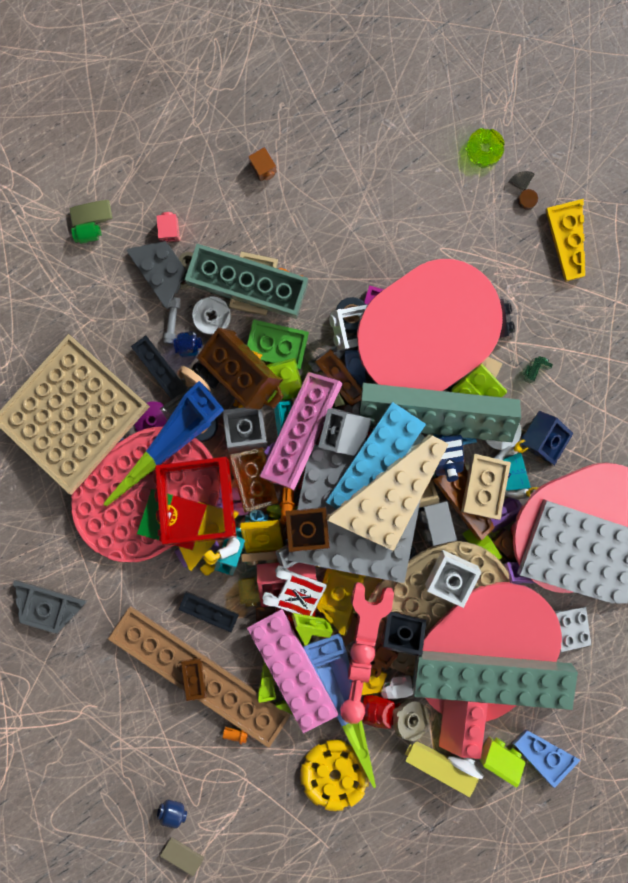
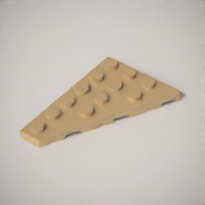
[326,434,449,551]

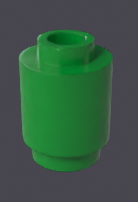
[72,222,102,244]

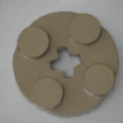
[392,700,429,741]

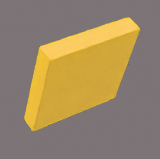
[240,520,285,553]

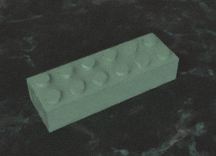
[185,244,308,319]

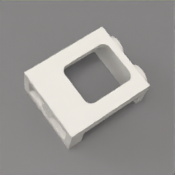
[329,304,368,350]

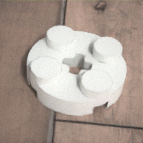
[192,296,231,335]

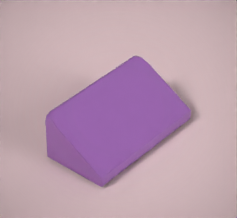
[491,497,522,533]

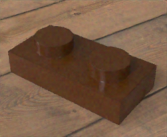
[181,658,207,701]

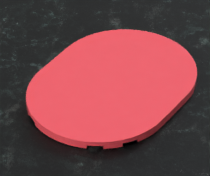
[357,259,502,391]
[71,427,220,562]
[513,463,628,593]
[423,582,562,721]

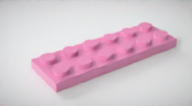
[260,372,342,490]
[247,609,339,733]

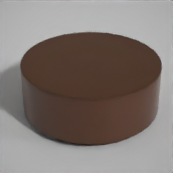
[518,189,538,210]

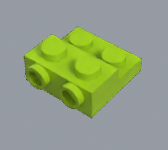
[451,363,507,398]

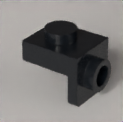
[191,360,219,389]

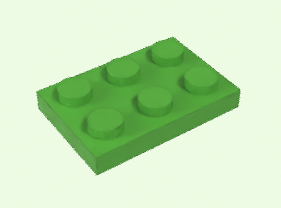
[247,319,309,370]

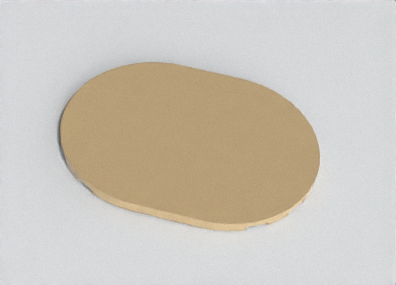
[368,541,513,676]

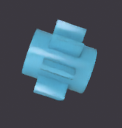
[245,510,268,522]

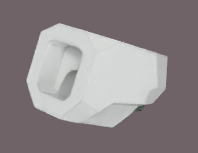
[381,675,413,699]

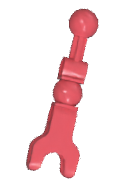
[340,582,394,724]

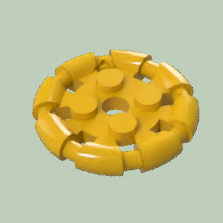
[300,740,370,811]

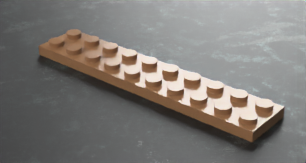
[108,606,291,748]

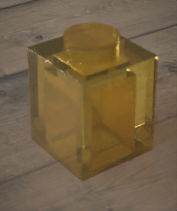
[238,577,260,607]

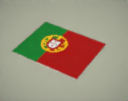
[137,489,207,550]

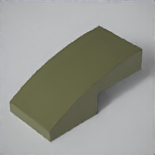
[69,200,113,227]

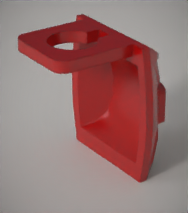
[362,695,400,729]

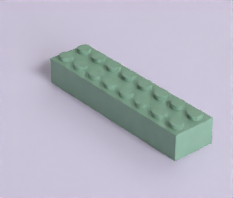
[359,383,521,442]
[412,651,578,710]

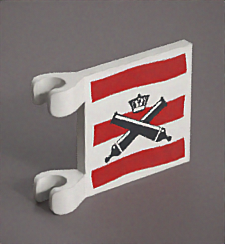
[262,565,326,616]

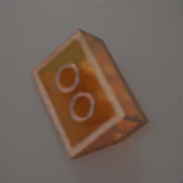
[228,447,278,513]

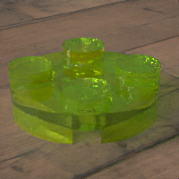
[466,128,505,168]

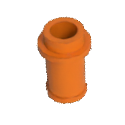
[223,726,248,745]

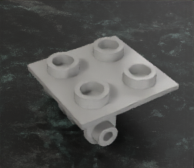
[554,607,591,652]

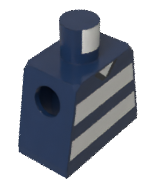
[434,435,464,482]

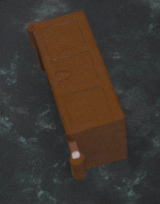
[196,327,284,410]

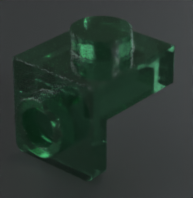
[523,356,553,383]

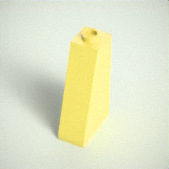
[405,742,479,797]

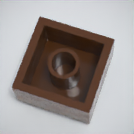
[285,507,330,552]

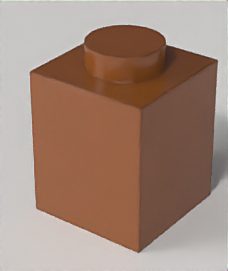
[248,147,277,181]

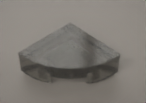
[508,171,535,191]

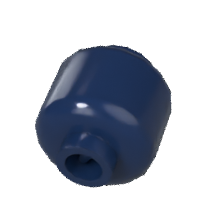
[157,799,187,829]

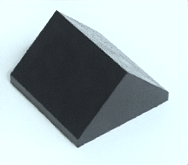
[381,612,426,657]

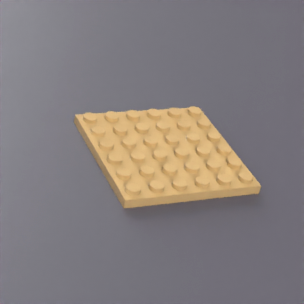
[0,334,150,495]

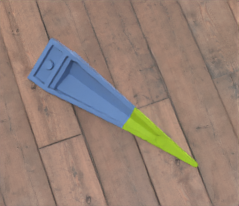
[303,633,376,788]

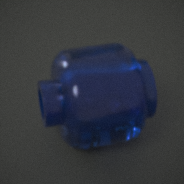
[174,331,203,357]

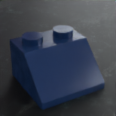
[520,411,574,466]

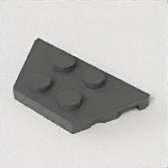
[126,241,187,309]
[13,580,87,634]

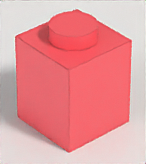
[156,212,180,242]

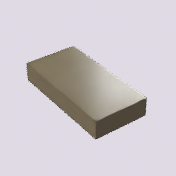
[160,837,204,876]

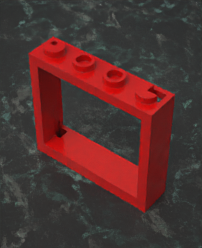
[153,457,237,546]

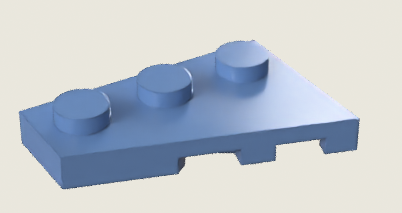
[512,730,580,788]

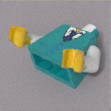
[494,440,539,499]
[200,527,245,576]

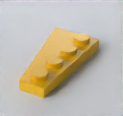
[545,199,585,282]

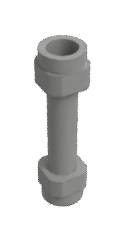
[163,297,181,344]

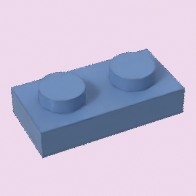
[345,350,366,387]

